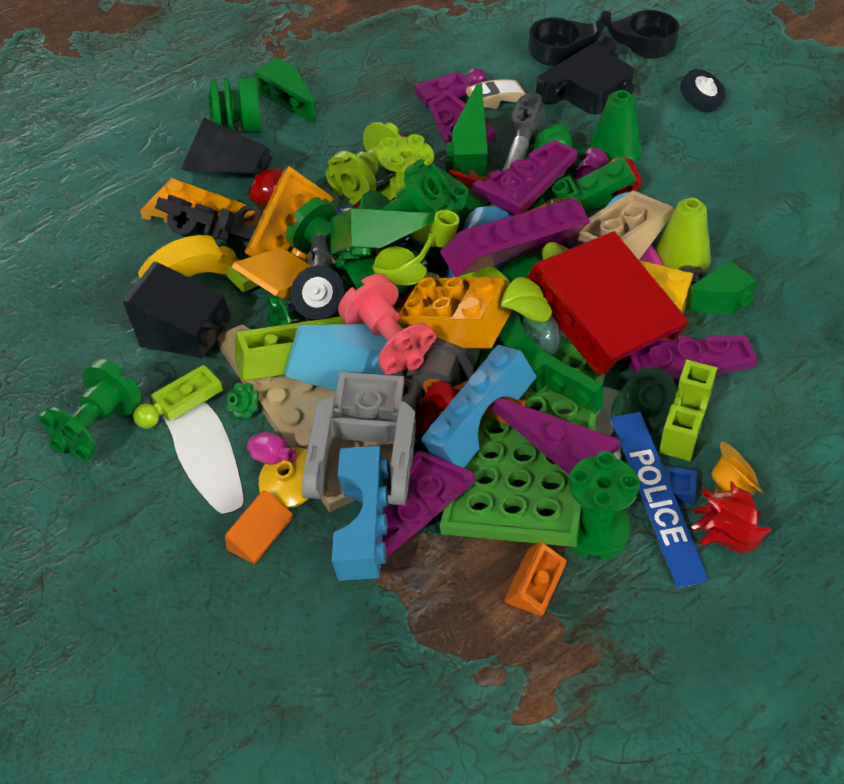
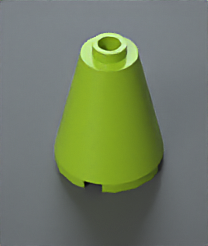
[655,198,711,279]

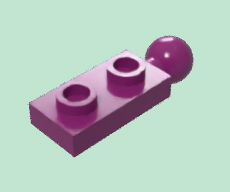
[414,68,487,108]

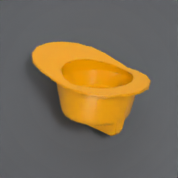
[711,442,764,495]

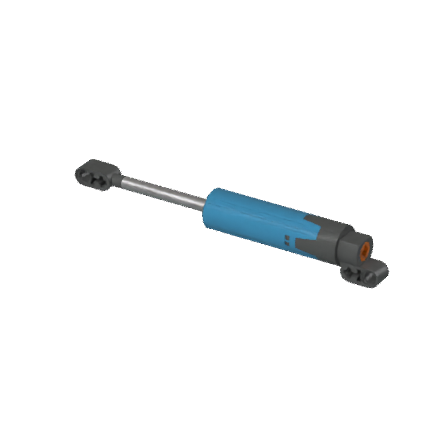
[390,93,546,413]

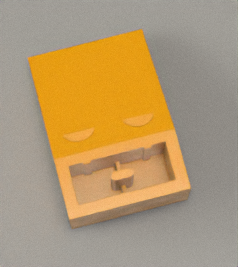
[398,277,512,348]

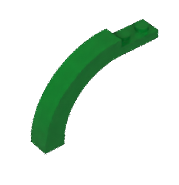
[495,254,604,414]

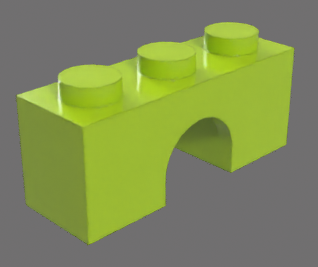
[659,359,717,461]

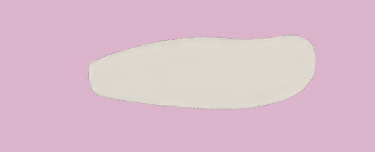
[161,402,243,514]

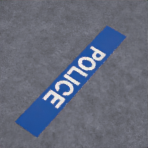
[610,412,709,588]

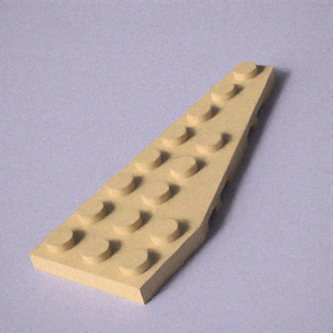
[216,324,394,512]

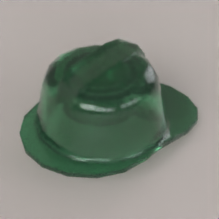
[610,366,676,434]

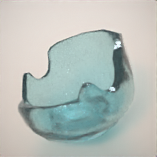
[523,315,561,356]

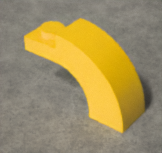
[138,235,239,278]

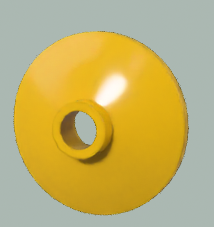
[258,447,309,509]

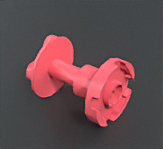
[338,274,437,375]

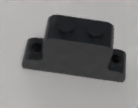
[536,36,634,115]

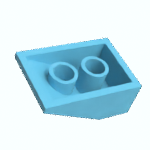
[284,324,388,391]

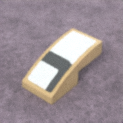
[466,79,526,109]

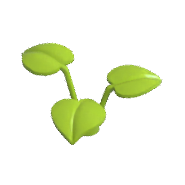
[372,210,511,287]
[501,242,569,337]

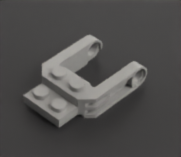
[302,372,416,506]

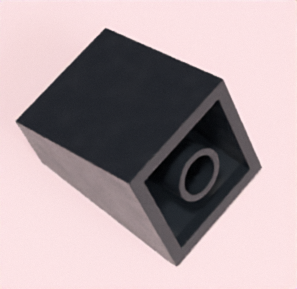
[181,117,273,175]
[123,262,231,358]

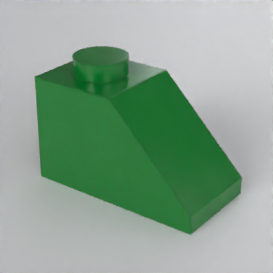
[685,261,757,314]

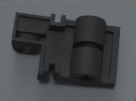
[155,195,263,242]

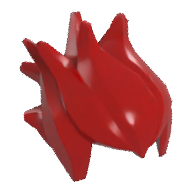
[691,481,771,554]

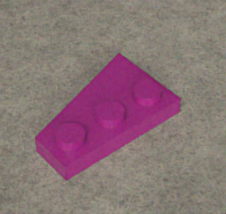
[428,90,496,146]

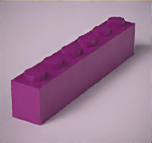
[440,198,590,278]

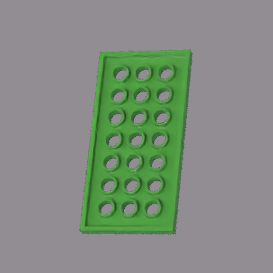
[440,336,605,547]

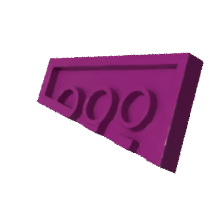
[471,140,578,215]
[625,336,758,393]
[382,450,476,558]

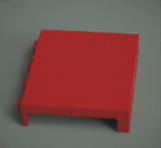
[527,231,689,377]

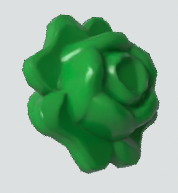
[227,383,259,419]

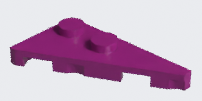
[492,398,621,475]

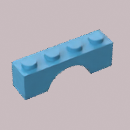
[420,345,537,468]
[332,446,390,581]

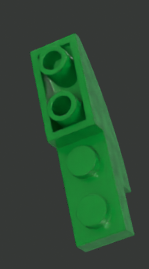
[526,157,636,213]

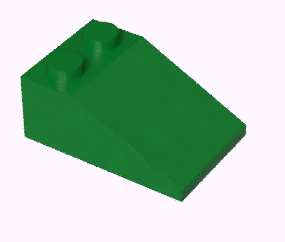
[445,83,488,176]
[331,208,436,261]

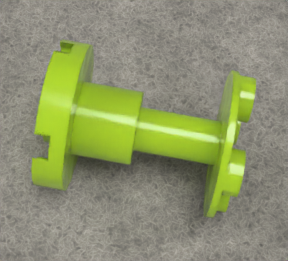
[325,122,401,205]
[377,134,434,201]

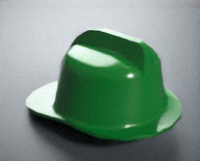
[528,124,586,157]

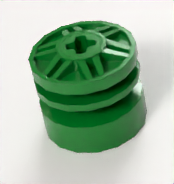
[208,76,261,134]

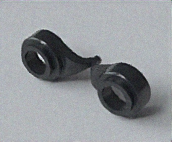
[528,10,679,66]

